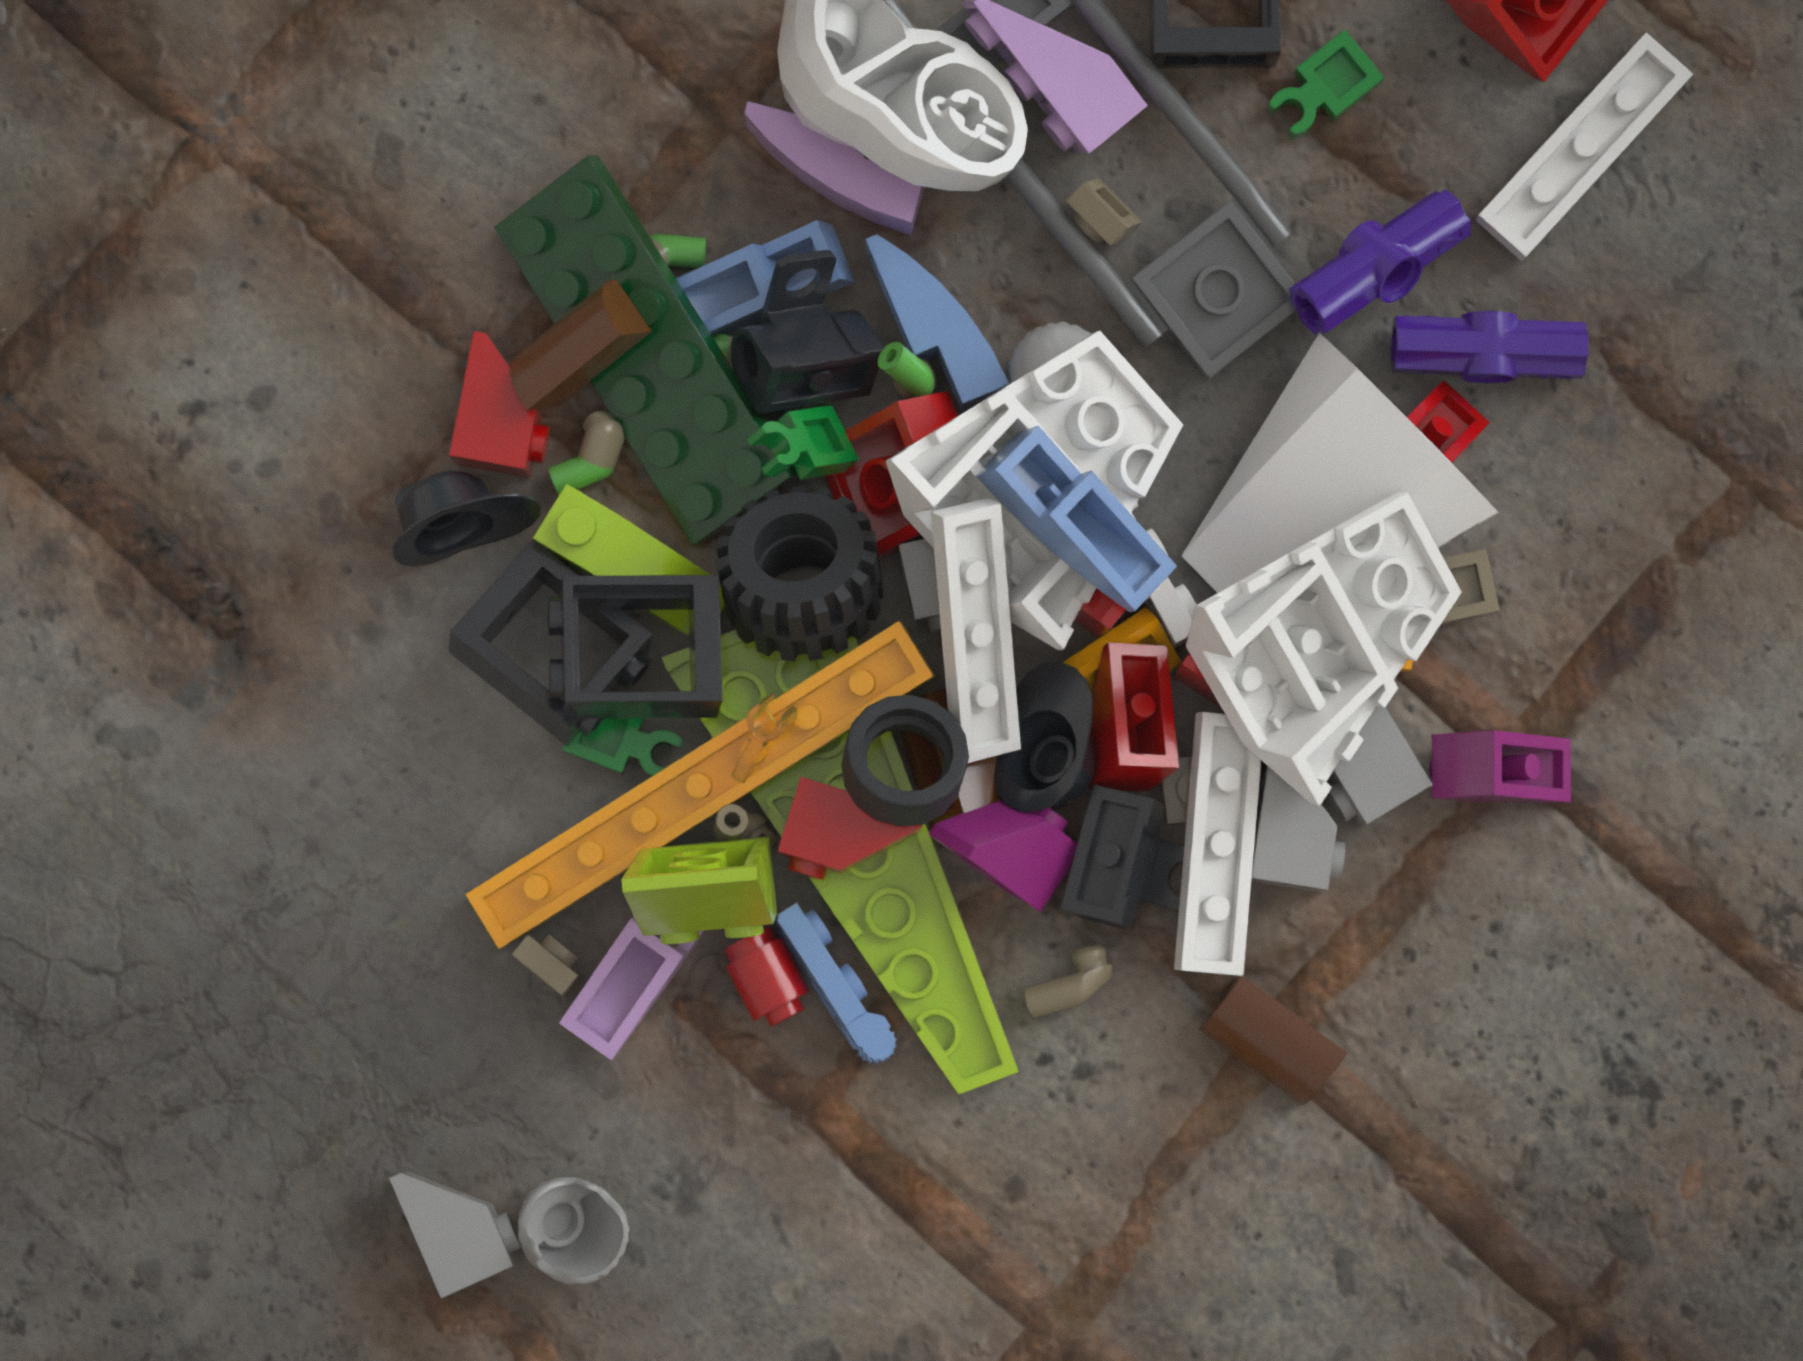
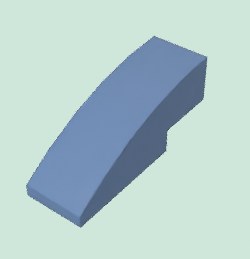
[676,220,855,335]
[865,234,1009,414]
[976,425,1177,612]

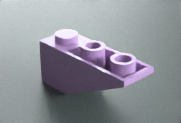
[961,0,1148,154]

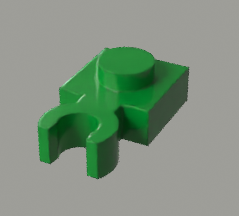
[1267,29,1385,140]
[747,405,859,480]
[562,718,684,777]

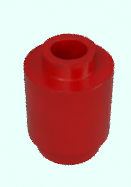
[724,926,810,1027]

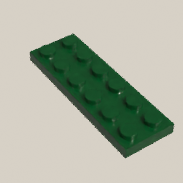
[494,155,798,545]

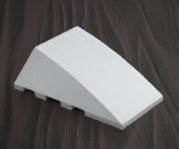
[886,330,1183,650]
[1182,332,1499,593]
[1186,491,1462,806]

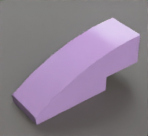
[744,101,924,235]
[559,916,706,1060]

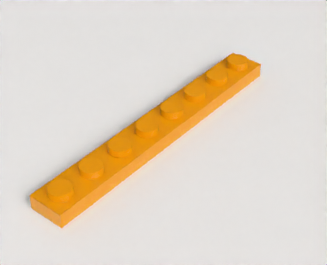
[465,621,935,949]

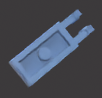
[772,902,897,1064]

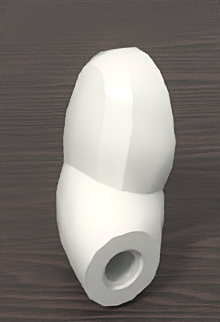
[777,0,1028,191]

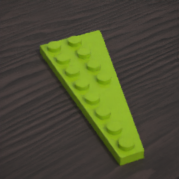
[662,630,1019,1095]

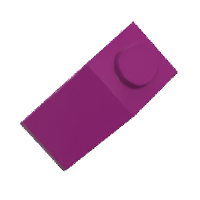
[1429,730,1571,803]
[928,799,1077,912]

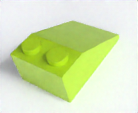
[621,837,777,944]

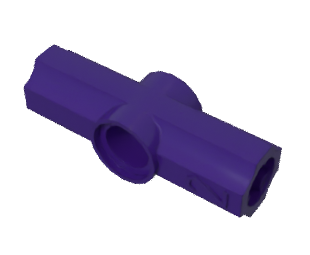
[1289,189,1471,335]
[1390,311,1589,384]

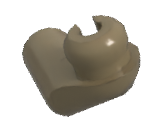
[713,804,778,850]
[1025,944,1113,1018]

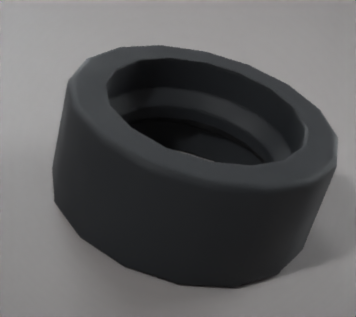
[841,695,969,827]

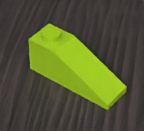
[533,484,725,637]

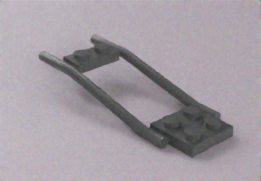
[883,0,1296,380]

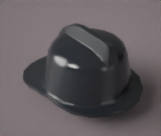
[393,471,541,567]
[994,661,1098,813]

